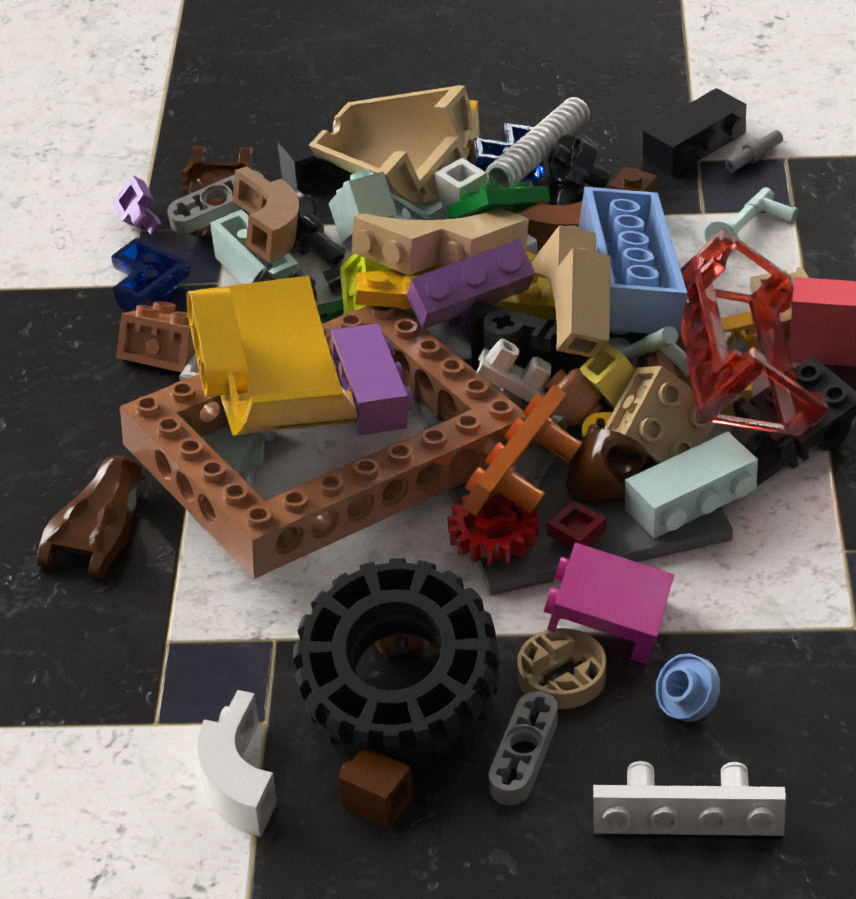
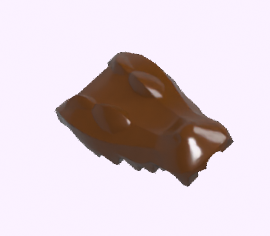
[181,146,253,239]
[37,455,146,580]

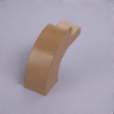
[233,166,299,263]

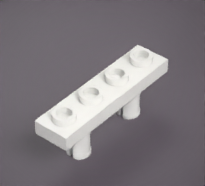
[593,761,786,836]

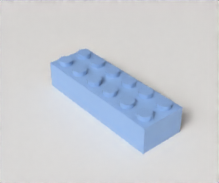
[578,187,687,336]

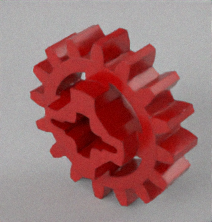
[447,493,539,565]

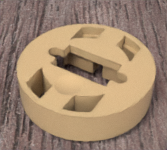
[517,628,606,709]

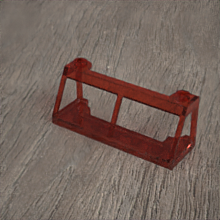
[680,227,829,437]

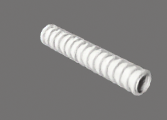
[486,97,590,188]

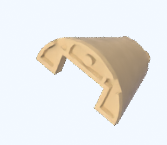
[309,85,472,203]

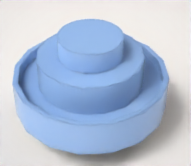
[656,653,720,722]

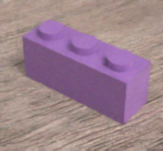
[407,239,535,330]
[331,323,414,435]

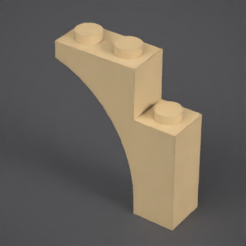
[351,208,529,275]
[532,225,611,358]

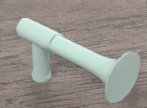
[705,187,798,256]
[608,326,698,377]

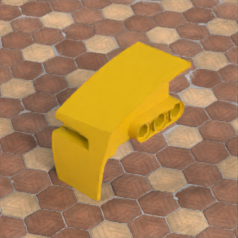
[187,276,358,436]

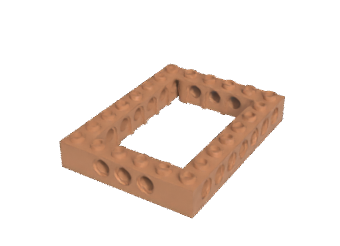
[120,305,527,579]

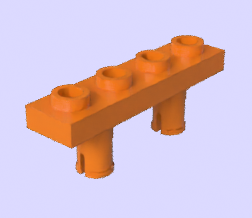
[462,384,583,516]

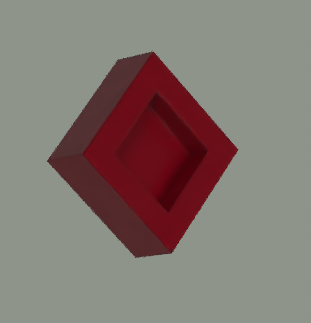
[547,500,607,549]

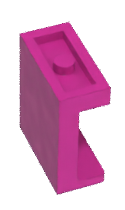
[543,542,675,664]

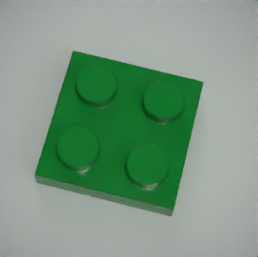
[447,181,550,219]

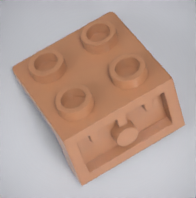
[116,302,194,372]

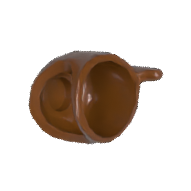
[566,424,648,501]

